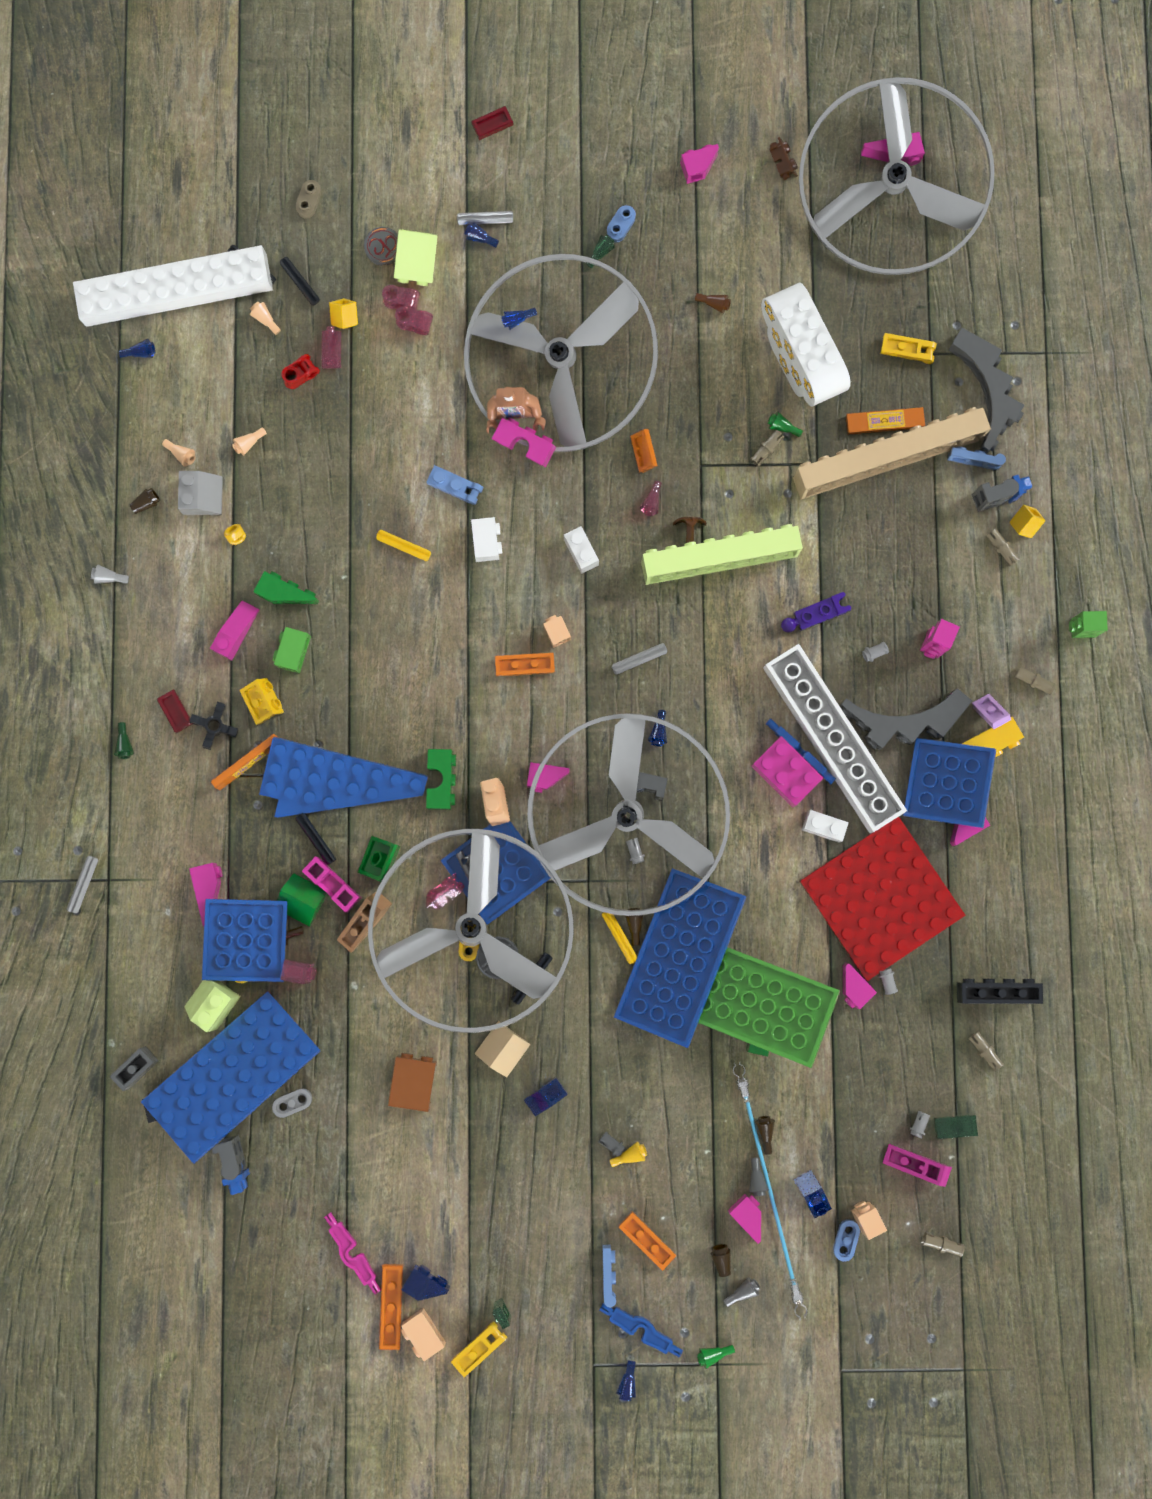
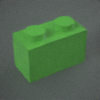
[1069,611,1108,638]
[273,627,311,674]

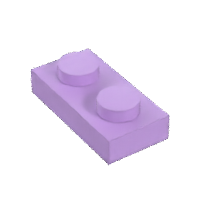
[972,694,1011,729]

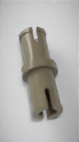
[750,429,784,467]
[986,528,1020,566]
[1015,666,1056,695]
[969,1031,1004,1072]
[921,1232,965,1257]

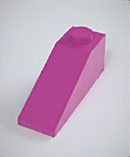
[861,132,925,166]
[210,601,259,661]
[189,862,223,927]
[883,1144,952,1187]

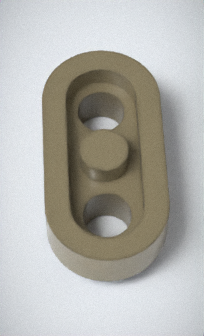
[296,180,322,219]

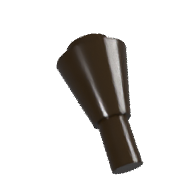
[625,908,643,946]
[755,1116,775,1155]

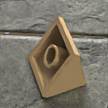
[475,1021,530,1077]

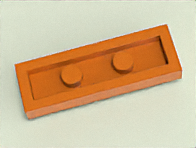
[495,653,555,677]
[618,1211,676,1271]

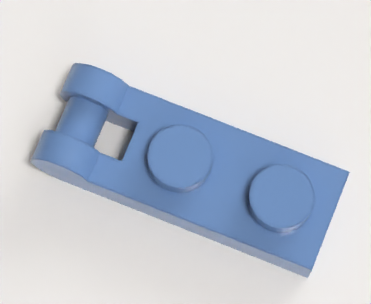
[947,446,1006,470]
[426,465,484,505]
[602,1245,616,1307]

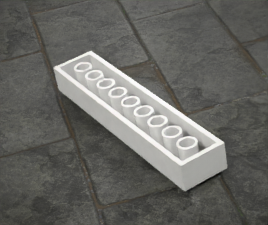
[73,245,273,327]
[763,644,907,833]

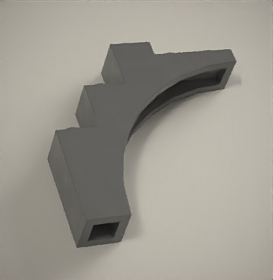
[949,328,1024,454]
[840,688,972,750]

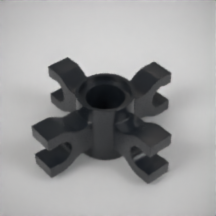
[189,701,238,750]

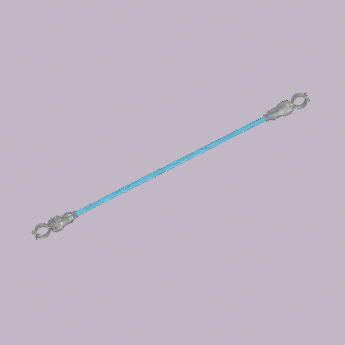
[733,1062,807,1321]

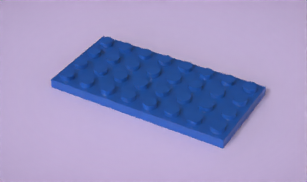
[614,868,746,1048]
[141,991,320,1164]

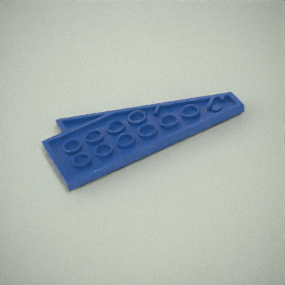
[259,737,428,818]

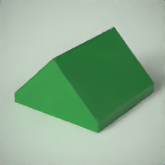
[357,836,401,882]
[277,873,327,927]

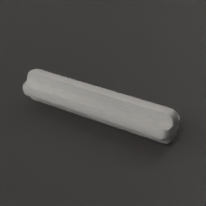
[457,211,513,225]
[612,643,667,675]
[67,856,98,913]

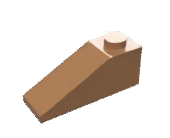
[337,892,392,953]

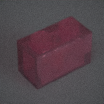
[280,959,316,984]

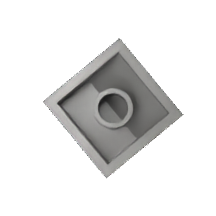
[178,471,223,515]

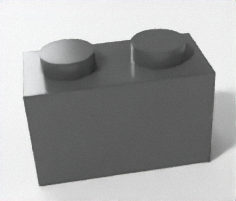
[109,1046,159,1091]

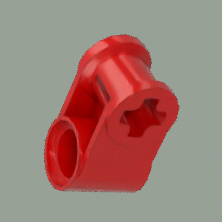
[282,354,320,389]

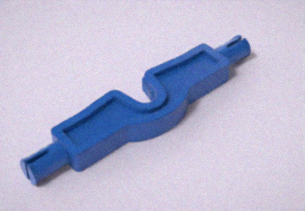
[766,719,836,785]
[599,1303,683,1358]

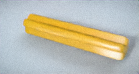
[376,530,431,561]
[602,912,637,964]

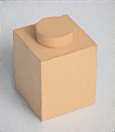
[543,615,571,648]

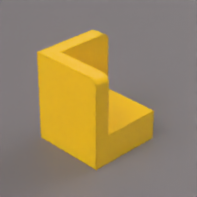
[329,298,358,329]
[1010,504,1046,538]

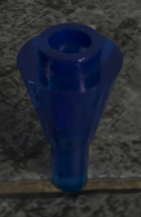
[464,222,499,248]
[501,307,537,331]
[119,339,156,358]
[648,710,667,747]
[616,1360,636,1401]

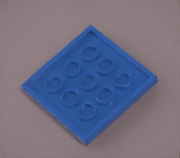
[903,738,996,828]
[440,821,551,925]
[202,899,287,982]

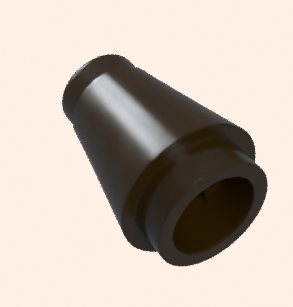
[129,488,160,514]
[710,1244,731,1277]

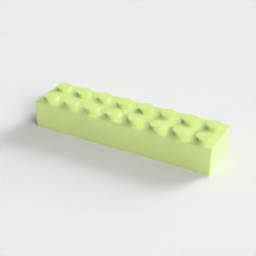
[641,524,803,585]

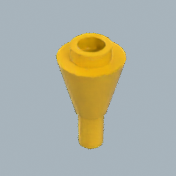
[610,1142,647,1167]

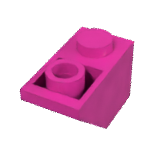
[680,144,719,184]

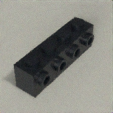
[956,979,1043,1004]

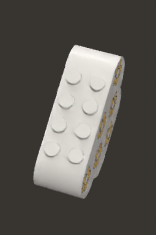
[761,282,850,407]

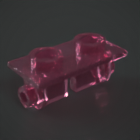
[322,327,341,368]
[426,873,464,910]

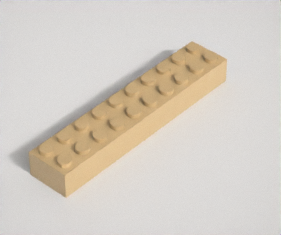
[793,407,991,500]

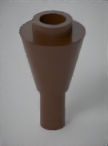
[695,293,731,314]

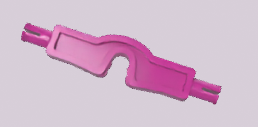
[324,1212,381,1295]

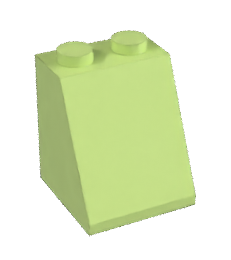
[394,229,438,286]
[184,980,241,1032]

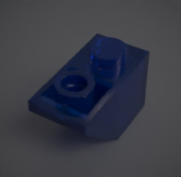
[524,1076,568,1116]
[793,1170,832,1219]
[401,1265,450,1301]

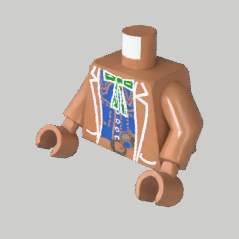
[486,387,546,433]

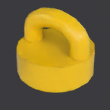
[224,524,246,545]

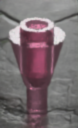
[640,481,662,516]

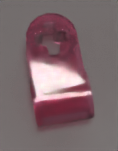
[382,285,420,314]
[395,307,433,335]

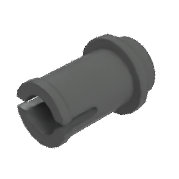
[598,1132,625,1157]

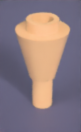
[250,302,281,335]
[232,427,267,456]
[162,439,195,467]

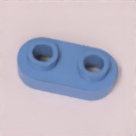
[607,205,636,242]
[833,1219,860,1261]

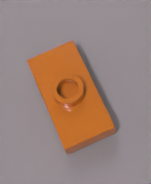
[630,429,658,473]

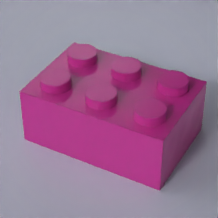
[751,736,823,808]

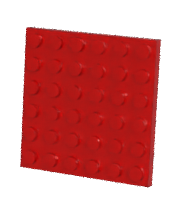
[799,817,966,981]

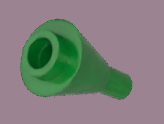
[767,411,803,437]
[697,1345,735,1369]

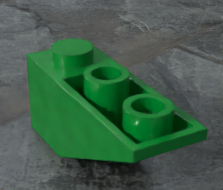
[253,571,319,604]

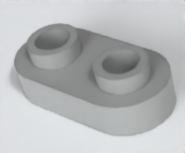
[272,1088,312,1118]

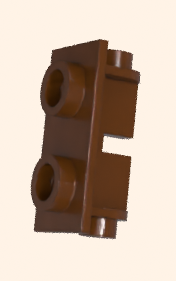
[769,137,798,180]

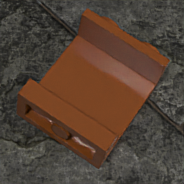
[388,1053,437,1112]

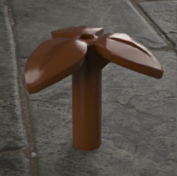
[673,517,707,543]

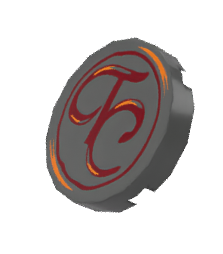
[364,227,397,266]

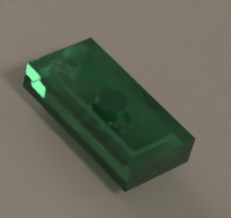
[934,1114,978,1139]
[492,1298,511,1329]

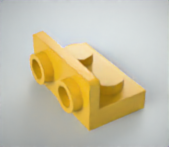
[239,678,284,725]

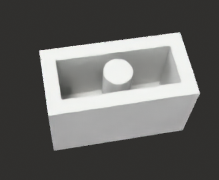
[471,517,502,562]
[564,526,599,574]
[802,810,849,843]

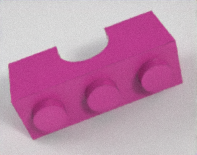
[492,417,556,468]
[920,619,960,659]
[302,856,362,912]

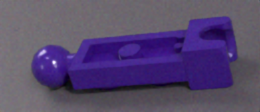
[781,592,851,633]

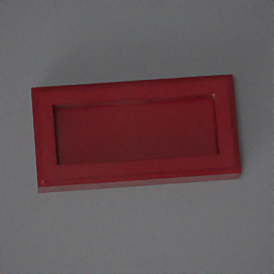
[471,106,513,140]
[157,689,193,733]

